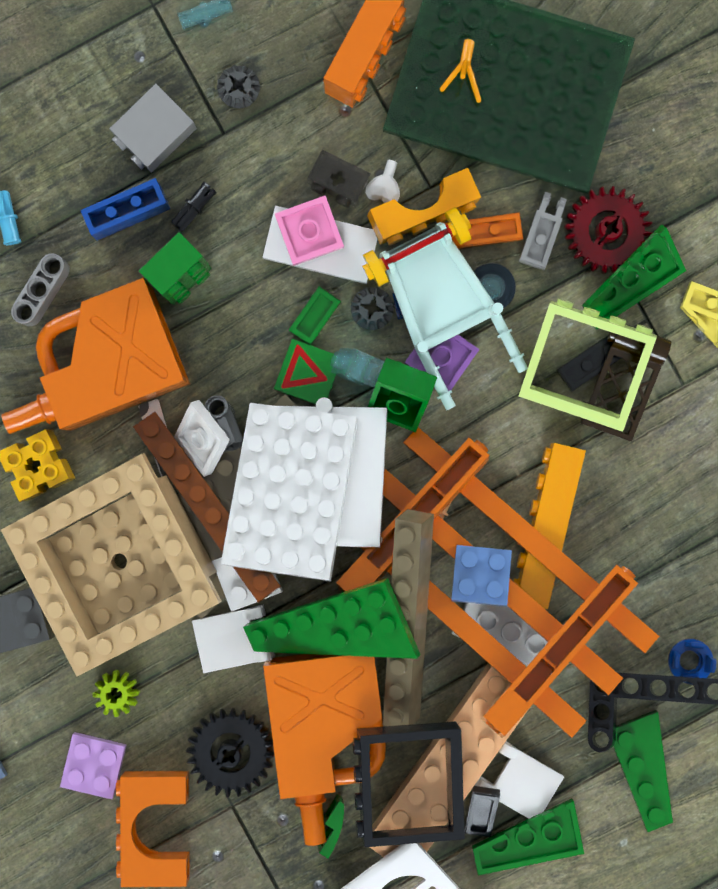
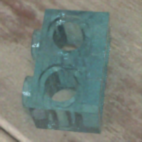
[330,348,385,387]

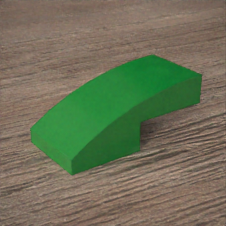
[317,794,344,858]

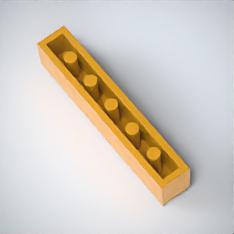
[513,443,586,609]

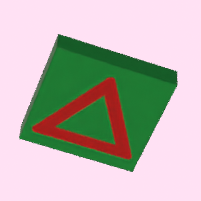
[274,339,343,405]

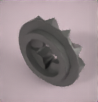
[217,65,260,108]
[351,287,393,330]

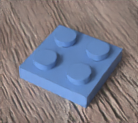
[451,545,512,607]

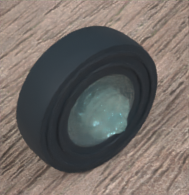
[473,263,516,309]

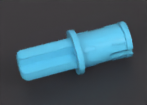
[0,190,21,246]

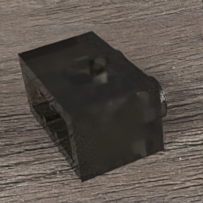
[308,150,371,208]

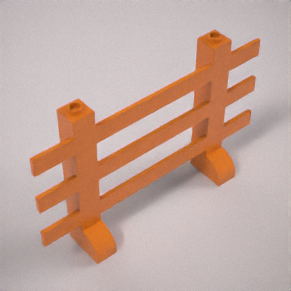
[336,427,660,738]

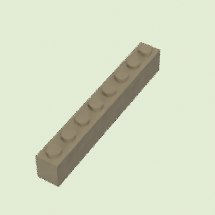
[383,509,434,726]

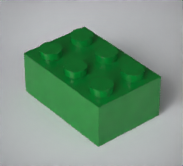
[139,232,212,305]

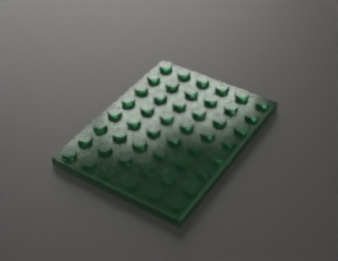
[383,0,635,194]

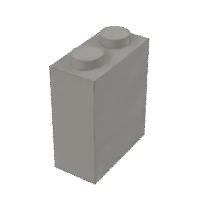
[109,84,197,173]

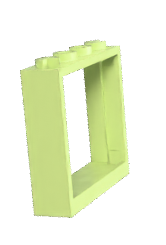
[519,299,657,432]

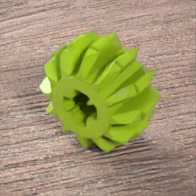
[93,670,140,717]

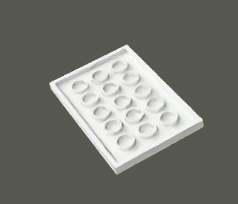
[221,403,358,581]

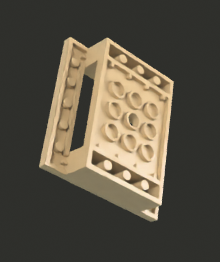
[1,453,222,677]

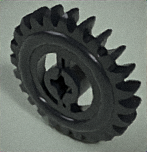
[186,708,275,798]

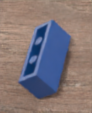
[80,178,171,241]

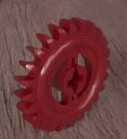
[564,186,653,275]

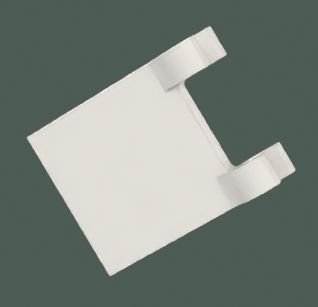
[192,604,275,673]
[474,741,564,818]

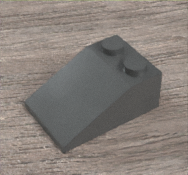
[0,588,55,653]

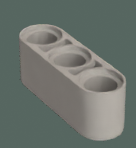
[11,253,70,326]

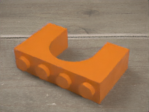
[116,771,190,887]

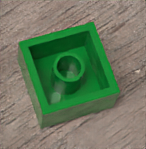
[368,357,437,433]

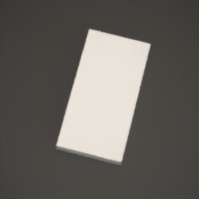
[262,206,378,284]
[451,603,548,667]

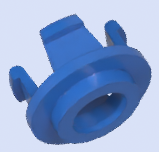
[668,639,717,685]

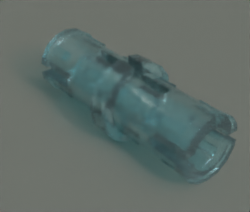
[177,0,233,30]

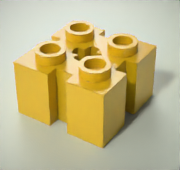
[0,429,75,502]

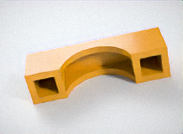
[367,168,481,245]

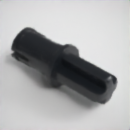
[171,181,217,231]

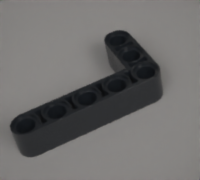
[588,672,718,752]

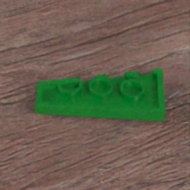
[582,224,686,329]
[613,710,673,832]
[472,798,584,875]

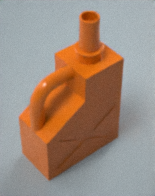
[1,278,190,434]
[263,654,386,846]

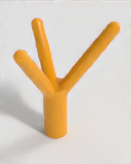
[440,39,481,103]

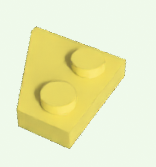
[680,281,718,348]

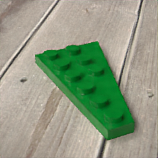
[243,578,421,659]

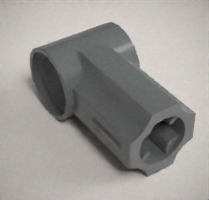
[205,395,244,452]

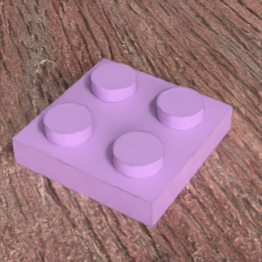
[60,732,127,799]

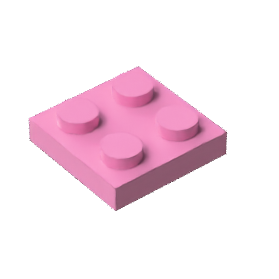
[275,196,344,266]

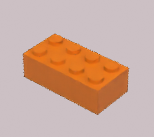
[323,0,407,108]

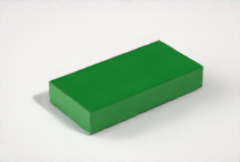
[289,286,341,345]

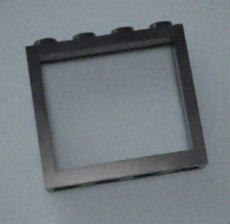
[353,721,465,847]

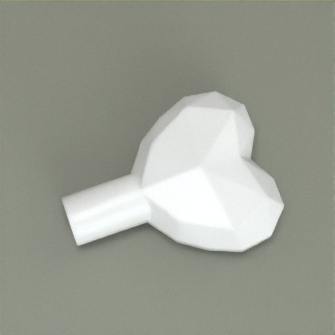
[365,160,400,203]

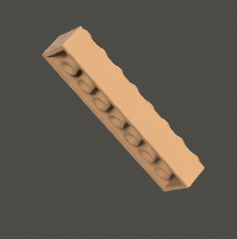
[370,663,529,876]

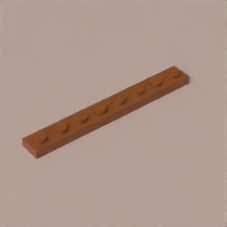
[133,412,281,603]

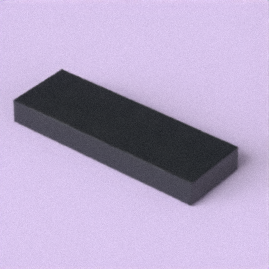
[556,335,621,392]

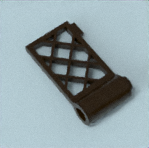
[580,324,672,442]

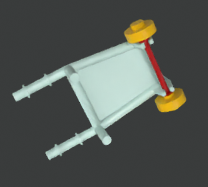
[362,207,528,411]

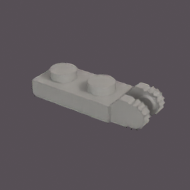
[519,192,567,271]

